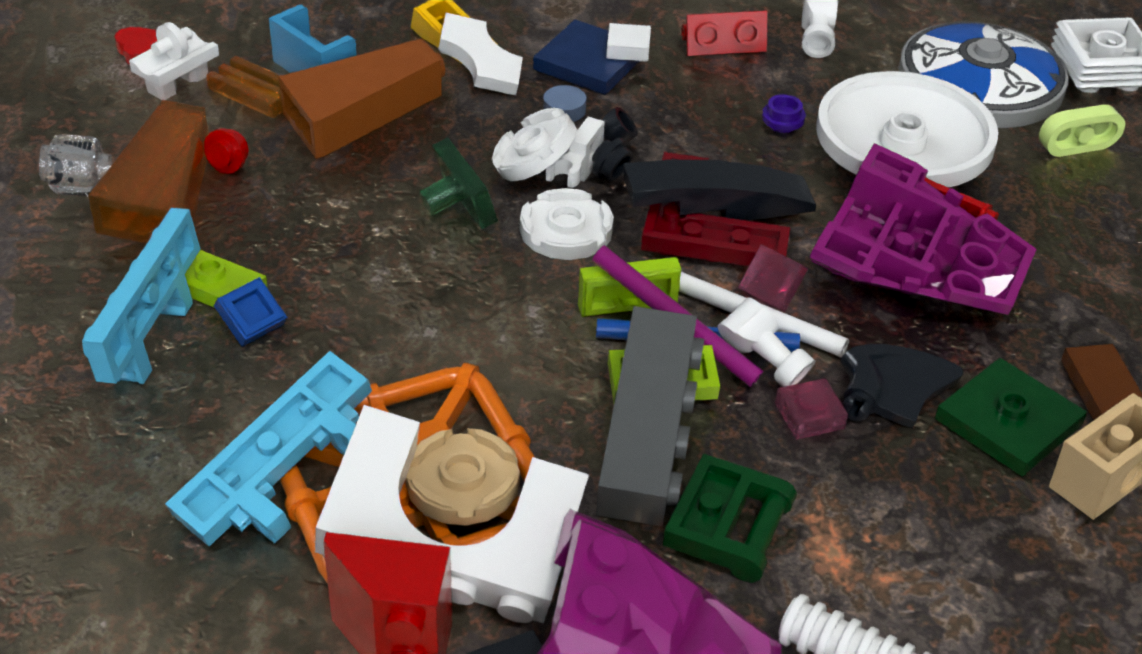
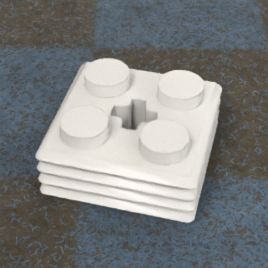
[1051,18,1142,93]

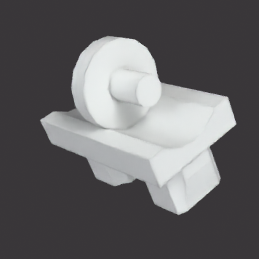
[129,22,219,100]

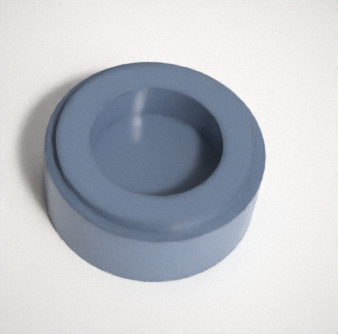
[543,85,587,122]

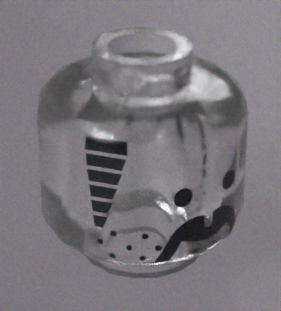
[39,134,113,196]

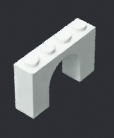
[315,405,589,623]

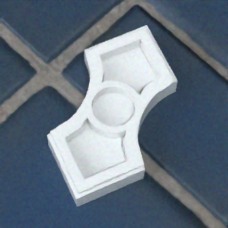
[438,13,523,95]

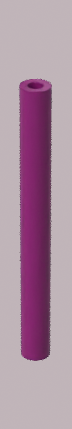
[592,245,763,387]

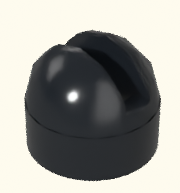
[602,107,638,143]

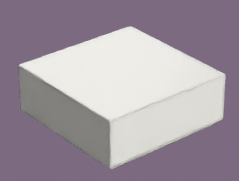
[606,23,651,61]

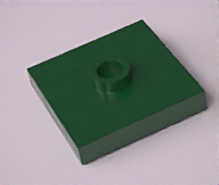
[935,358,1087,477]

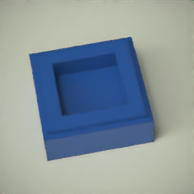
[214,277,288,347]

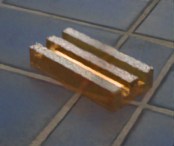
[206,56,282,118]

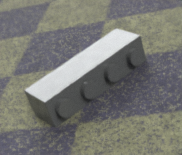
[596,306,704,527]

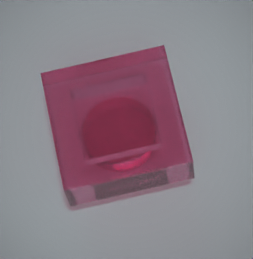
[738,244,808,312]
[775,378,848,439]

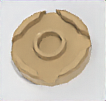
[406,428,520,526]

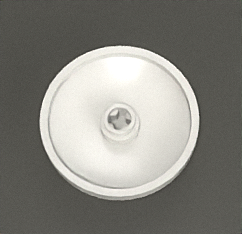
[816,71,998,188]

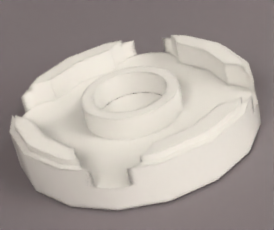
[491,108,577,181]
[520,188,614,260]

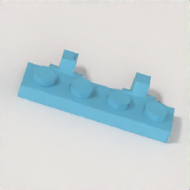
[82,208,200,384]
[165,351,372,547]

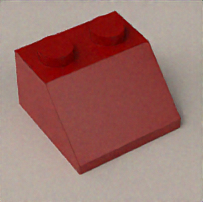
[323,532,452,654]

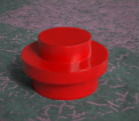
[204,128,249,174]

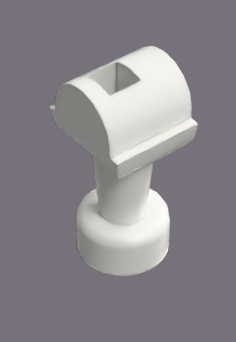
[801,0,838,58]
[718,298,816,391]

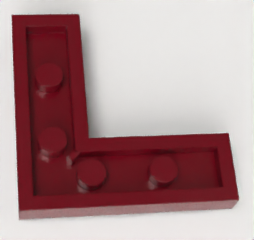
[641,152,791,272]

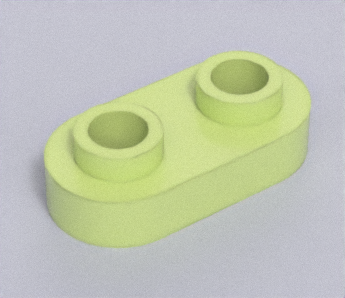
[1039,105,1125,157]

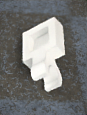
[546,117,605,188]

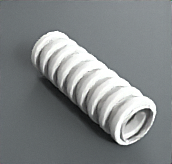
[778,594,932,654]

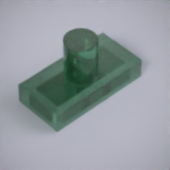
[419,137,498,229]

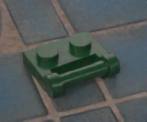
[663,453,797,583]

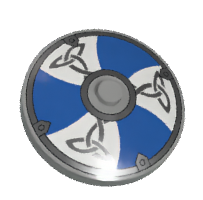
[898,22,1069,128]

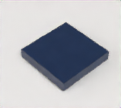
[533,20,639,95]

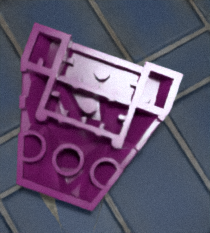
[809,143,1037,315]
[537,509,782,654]

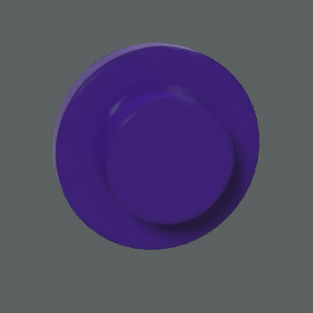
[762,94,806,133]

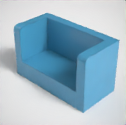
[269,4,357,73]

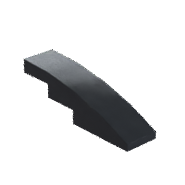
[623,159,816,221]

